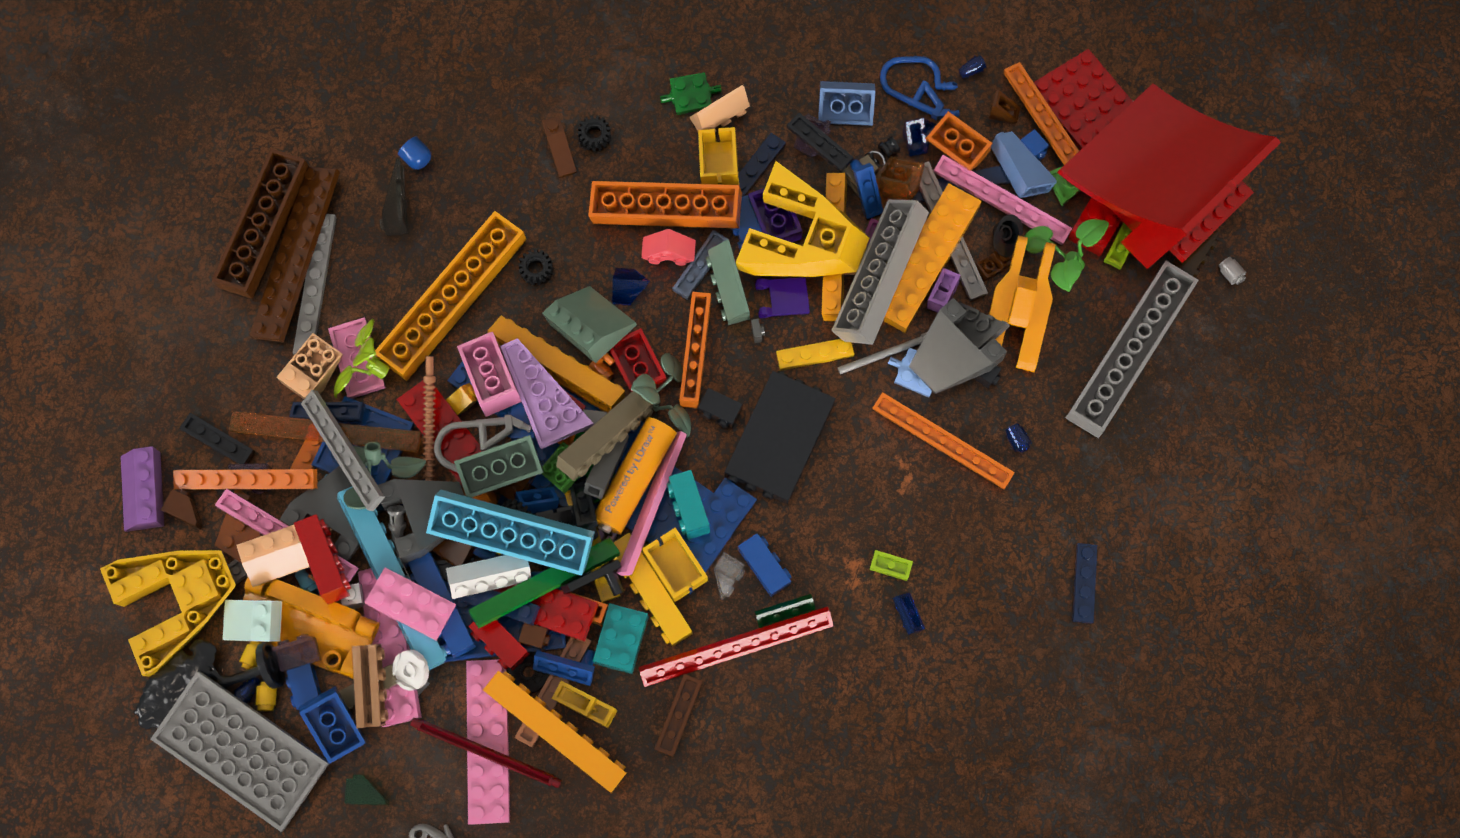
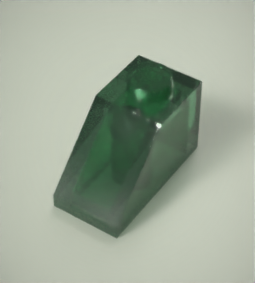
[344,775,390,805]

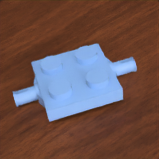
[888,347,932,398]

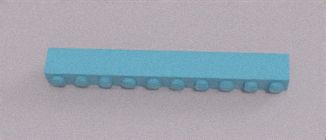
[337,486,447,670]

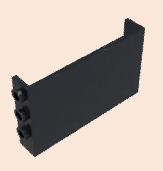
[725,371,836,505]

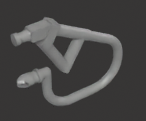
[434,415,532,473]

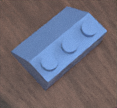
[818,81,875,126]

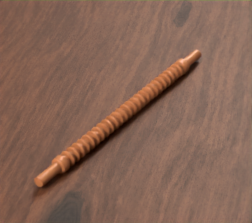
[423,356,436,552]

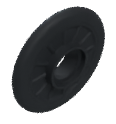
[507,652,550,694]

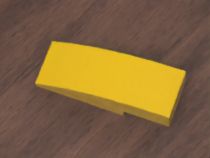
[551,681,617,728]

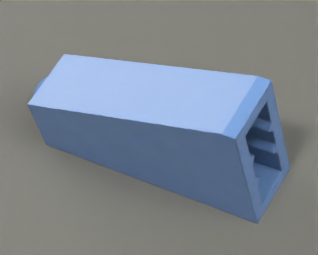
[991,131,1057,198]

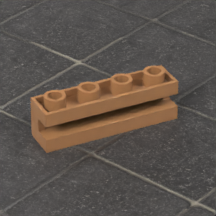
[352,644,388,728]

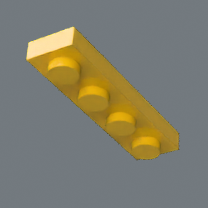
[776,339,854,371]

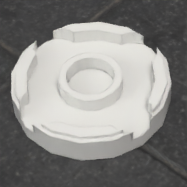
[392,650,429,691]

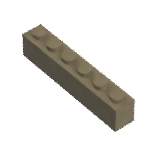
[556,391,653,481]

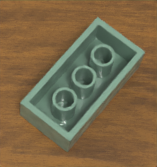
[454,435,544,498]

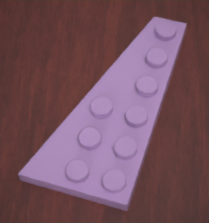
[500,338,594,449]

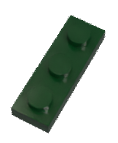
[754,594,816,628]

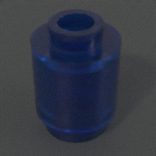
[1005,423,1032,453]

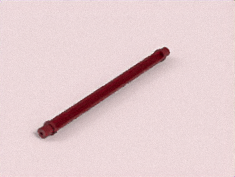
[410,718,562,788]

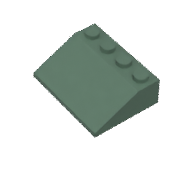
[542,286,637,363]

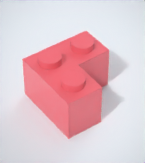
[641,229,696,266]

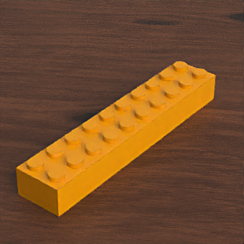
[375,211,526,381]

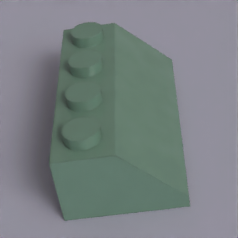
[705,240,750,325]

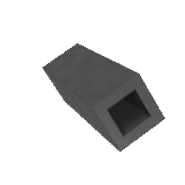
[584,435,629,500]

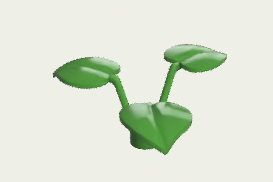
[1024,219,1109,292]

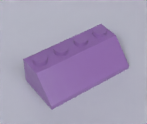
[121,446,164,532]

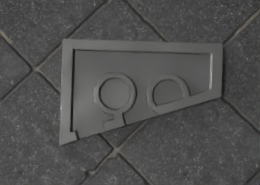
[957,303,1010,350]

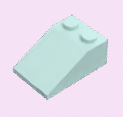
[223,600,282,642]

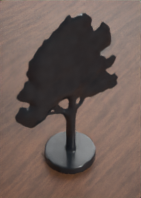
[134,639,285,729]

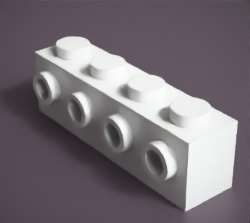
[446,555,531,599]

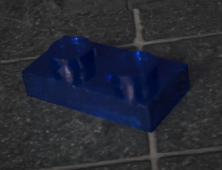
[893,593,925,635]

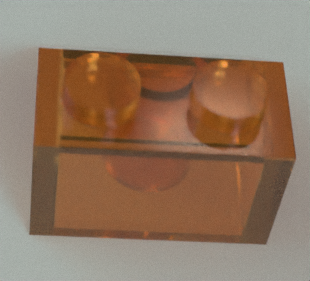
[875,156,925,200]

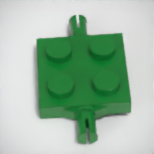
[660,72,722,115]

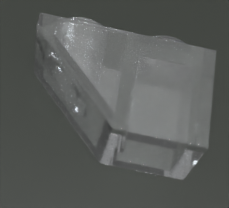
[714,552,745,601]

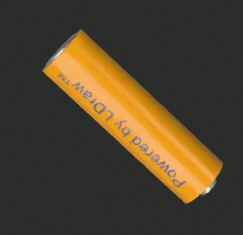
[595,417,677,535]

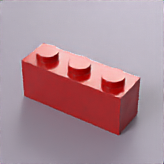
[469,620,530,671]

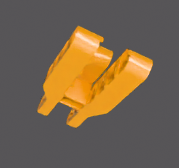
[989,235,1056,372]

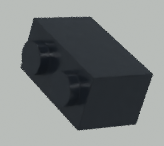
[698,388,743,429]

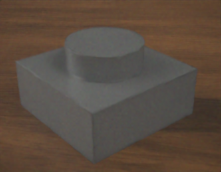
[751,319,765,343]

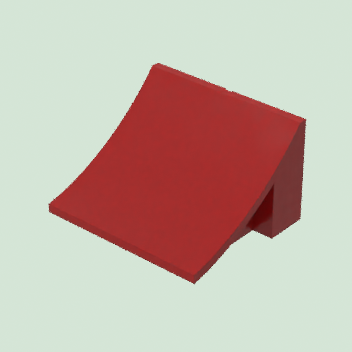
[1057,83,1281,269]

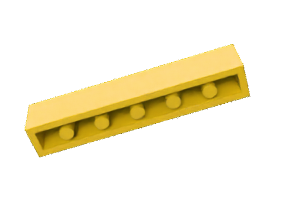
[613,533,693,647]

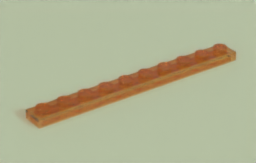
[229,411,422,452]

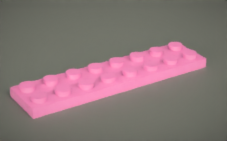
[358,568,422,727]
[466,659,510,825]

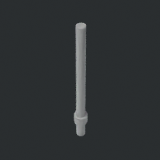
[837,332,927,374]

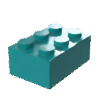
[666,470,710,540]
[593,603,649,674]

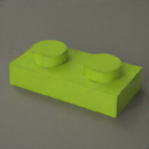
[869,550,913,581]

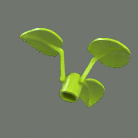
[334,318,390,398]

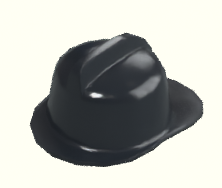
[992,215,1023,257]

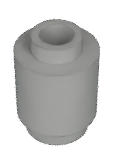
[1218,257,1247,285]

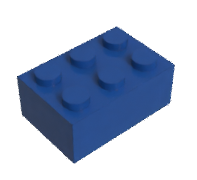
[299,686,366,764]

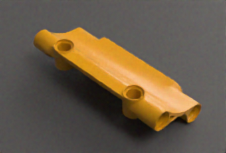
[243,578,380,679]

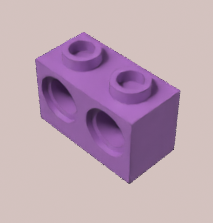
[927,268,960,313]

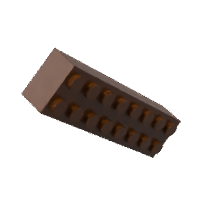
[212,148,309,299]

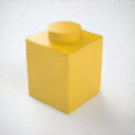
[446,383,478,415]

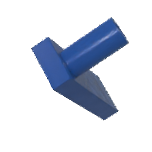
[850,160,883,219]
[533,650,595,686]

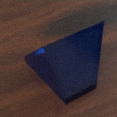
[902,117,937,156]
[612,268,650,305]

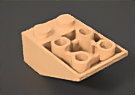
[277,333,343,399]

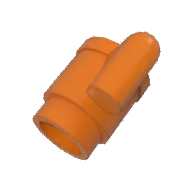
[589,353,615,381]

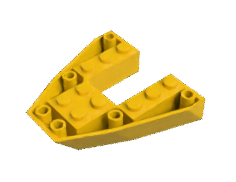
[736,161,870,277]
[100,550,236,677]

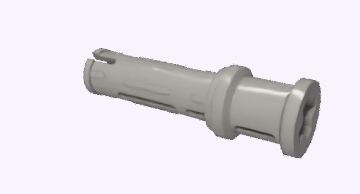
[387,505,406,558]

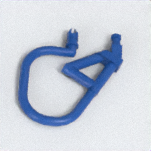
[880,56,959,121]

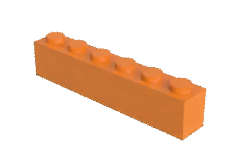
[679,292,711,408]

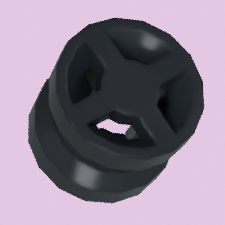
[878,137,900,160]

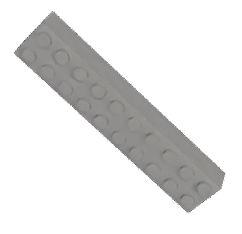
[1066,261,1199,438]

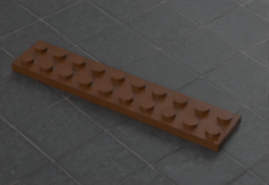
[250,167,340,342]

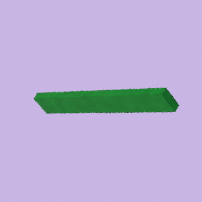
[469,537,620,629]

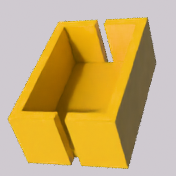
[698,127,739,185]
[642,527,708,602]

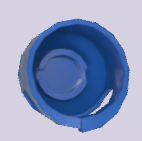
[397,136,431,170]

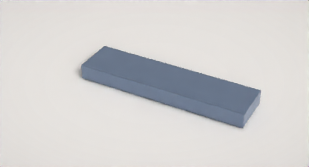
[672,230,729,300]

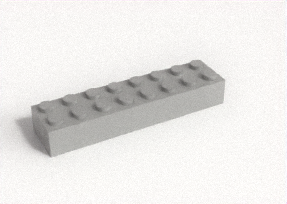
[831,199,929,345]

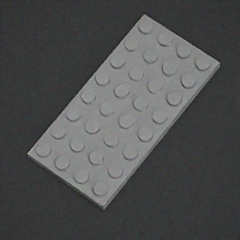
[151,671,329,832]

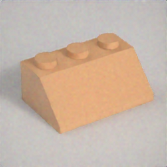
[690,85,750,132]
[236,525,310,587]

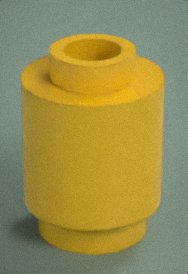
[239,641,261,669]
[255,682,277,712]

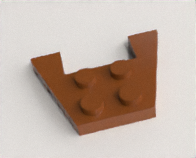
[215,489,289,564]

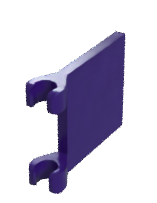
[755,277,810,318]

